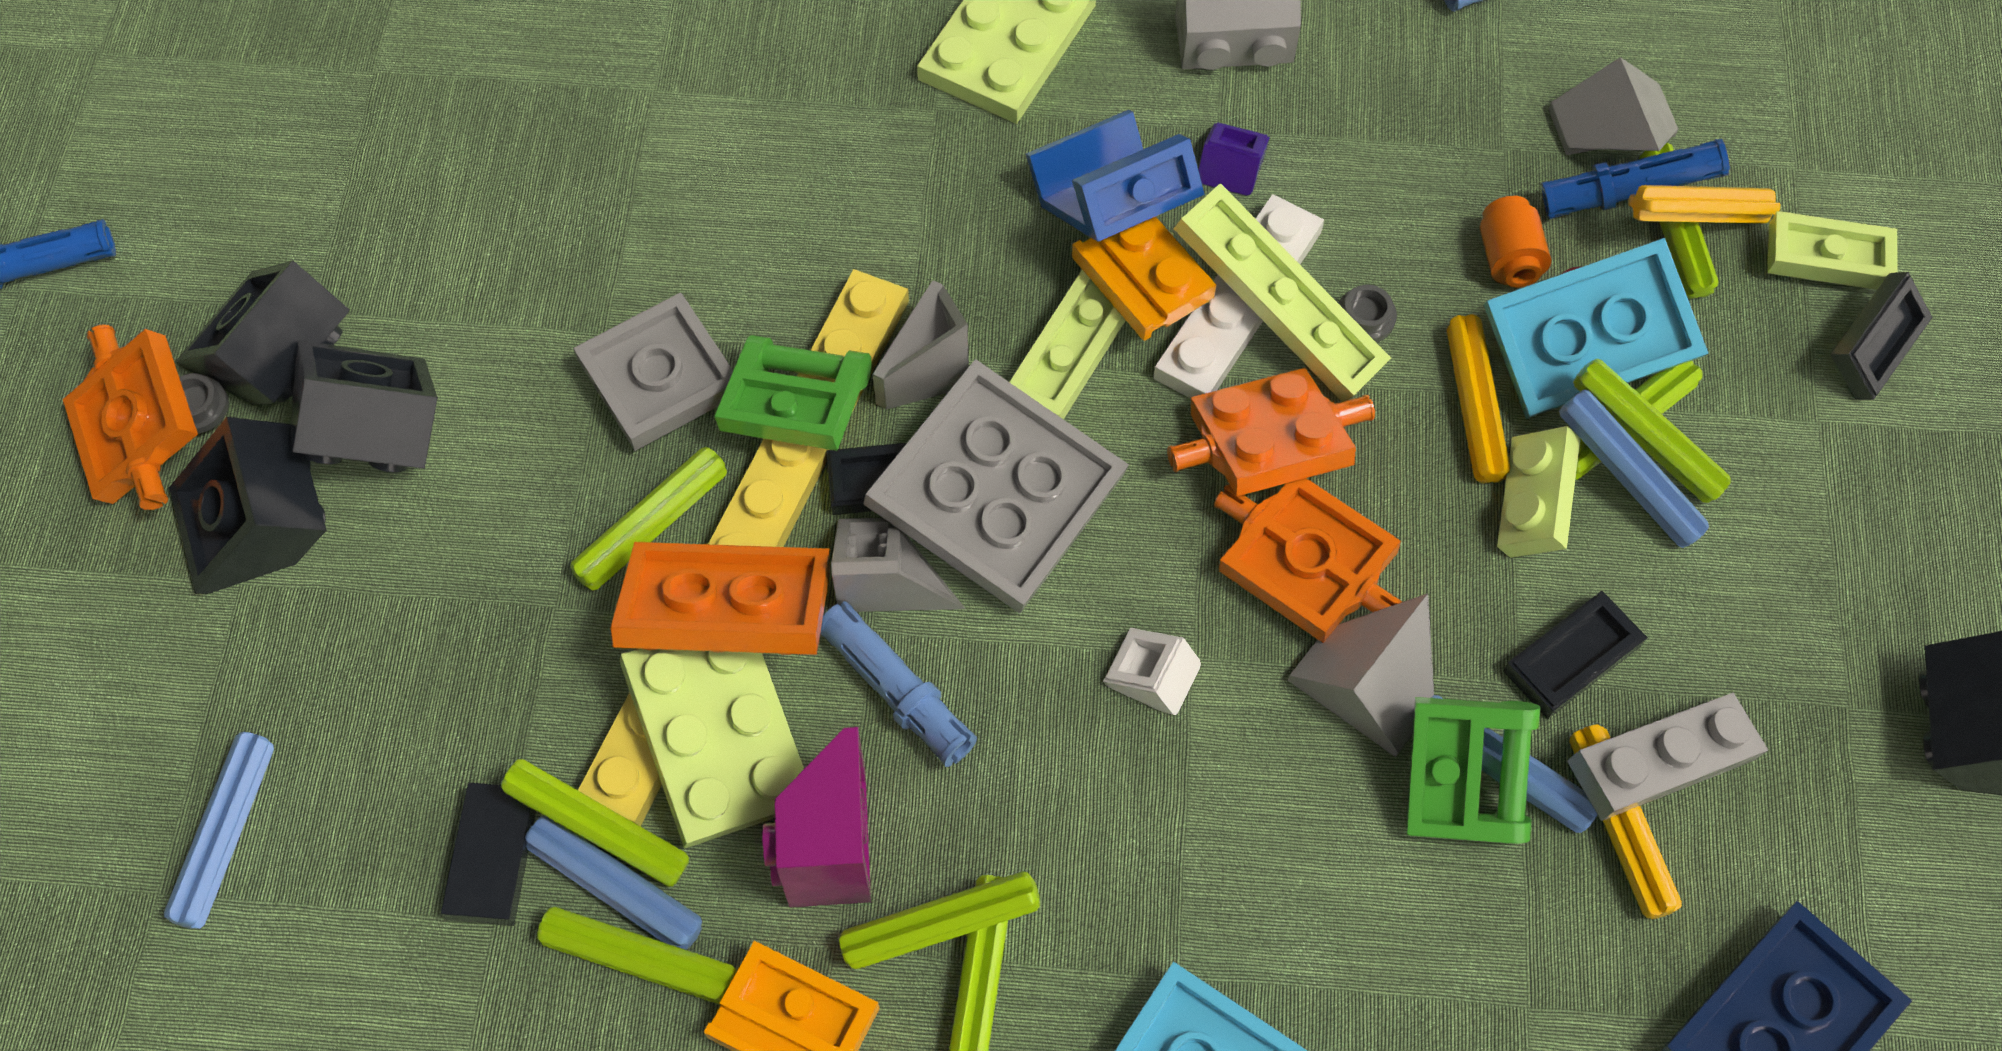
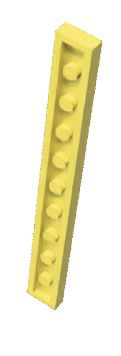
[578,269,909,826]

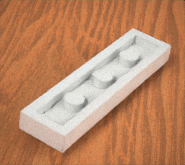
[1153,194,1324,399]

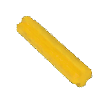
[1628,185,1781,223]
[1446,314,1511,483]
[1569,724,1682,919]

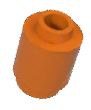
[1480,196,1551,288]

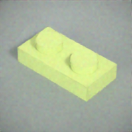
[1768,211,1897,290]
[1497,426,1580,558]

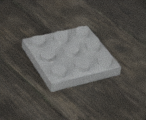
[864,359,1129,614]

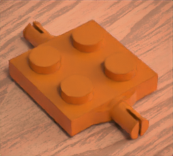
[63,324,198,510]
[1167,368,1375,497]
[1214,478,1402,643]

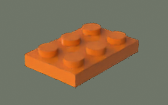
[611,542,830,655]

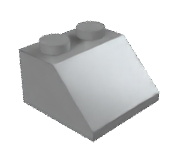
[1175,0,1301,70]

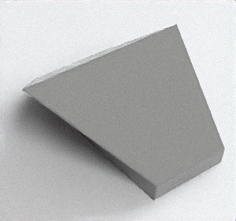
[1548,57,1678,155]
[873,280,969,409]
[831,518,966,612]
[1288,593,1434,757]

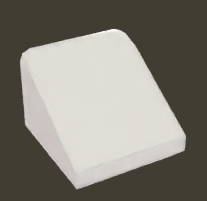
[1103,628,1201,715]

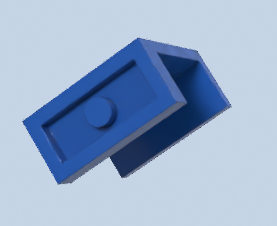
[1026,110,1205,242]

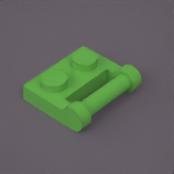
[714,335,872,451]
[1406,697,1540,844]

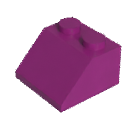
[763,727,871,908]

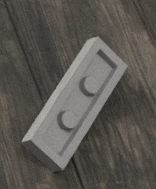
[1567,693,1768,821]

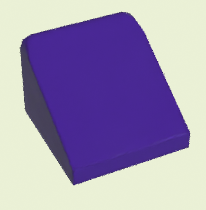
[1198,122,1270,195]

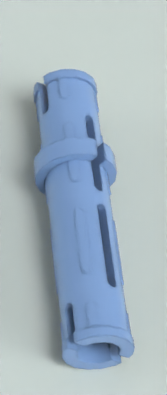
[820,601,977,767]

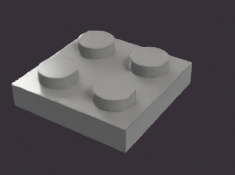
[573,292,733,451]

